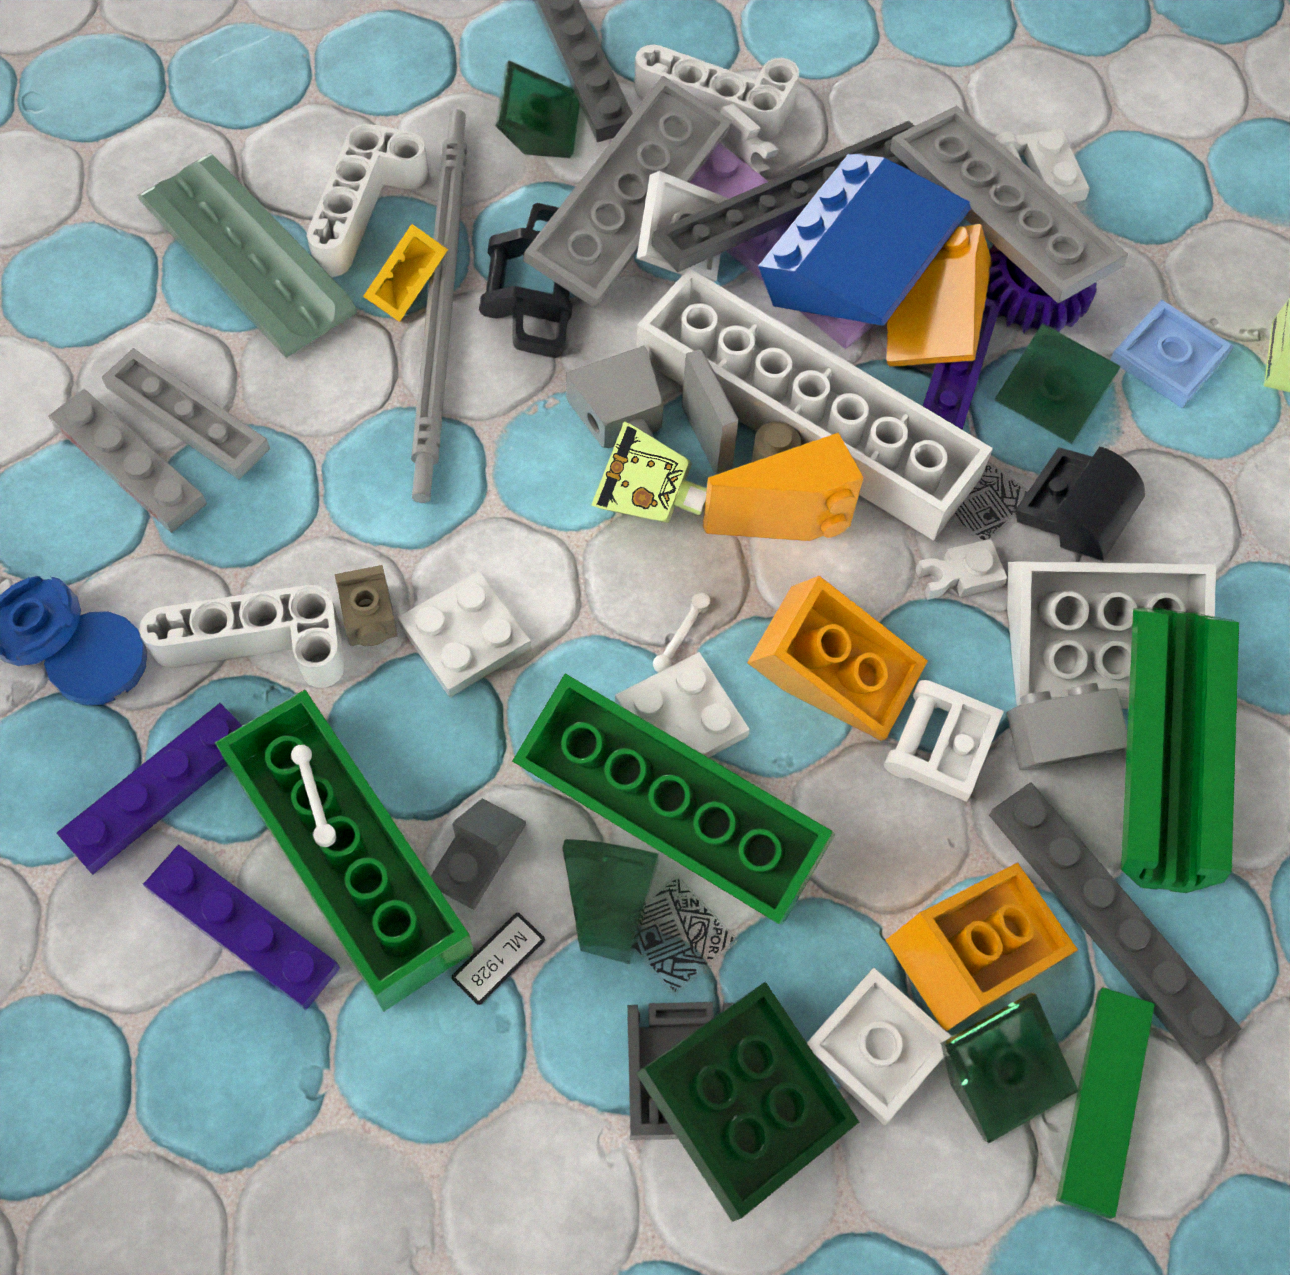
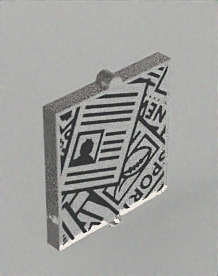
[949,461,1029,542]
[613,874,739,999]

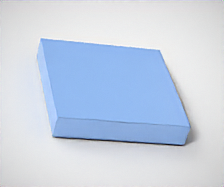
[1110,299,1234,408]

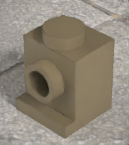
[334,565,398,646]

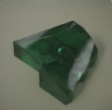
[562,839,659,964]

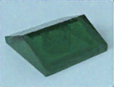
[495,60,580,158]
[995,323,1121,444]
[940,992,1079,1143]

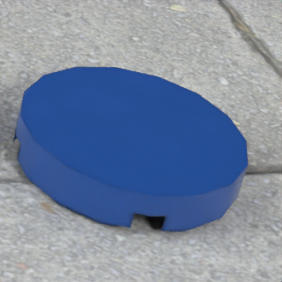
[0,576,81,666]
[44,611,147,705]

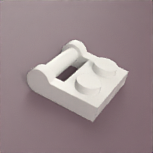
[995,128,1090,203]
[884,680,1004,802]

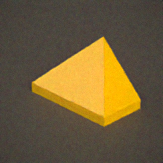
[363,224,448,322]

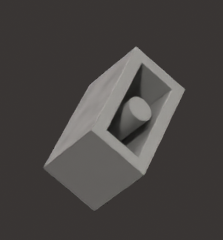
[1006,683,1127,770]

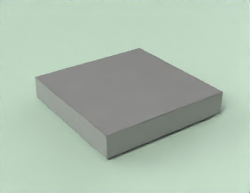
[682,349,739,475]

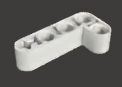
[635,45,799,141]
[307,124,429,277]
[139,585,344,688]

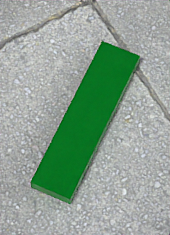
[1056,987,1155,1219]

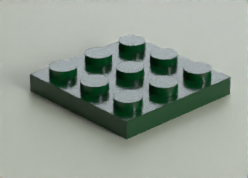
[636,982,860,1222]

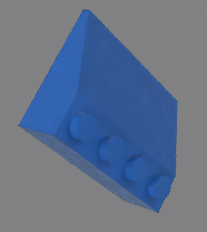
[758,154,971,326]

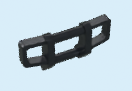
[479,203,573,358]

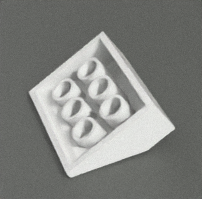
[1007,561,1216,709]

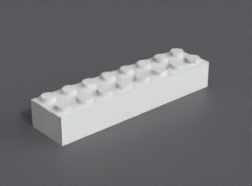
[636,268,993,541]

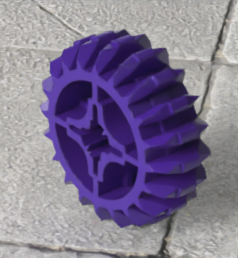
[986,245,1098,336]

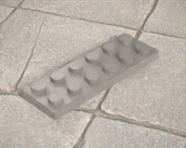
[523,76,732,308]
[890,105,1128,303]

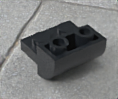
[1015,446,1145,561]

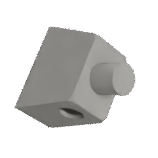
[566,346,663,448]

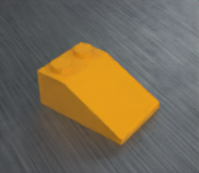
[887,224,992,367]
[703,432,864,541]
[747,576,928,741]
[885,862,1078,1032]

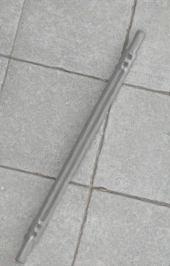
[411,109,467,503]

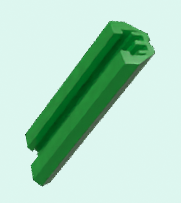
[1121,608,1239,893]

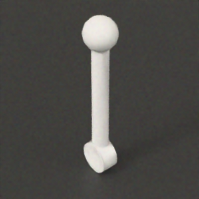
[653,593,710,673]
[291,745,336,847]

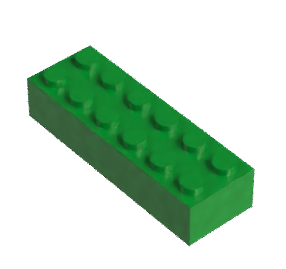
[512,673,835,925]
[215,689,474,1012]

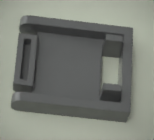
[627,1002,733,1140]

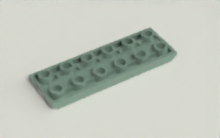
[138,153,357,358]

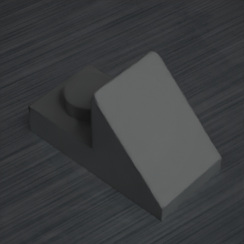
[431,798,526,910]

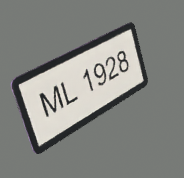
[451,913,545,1005]

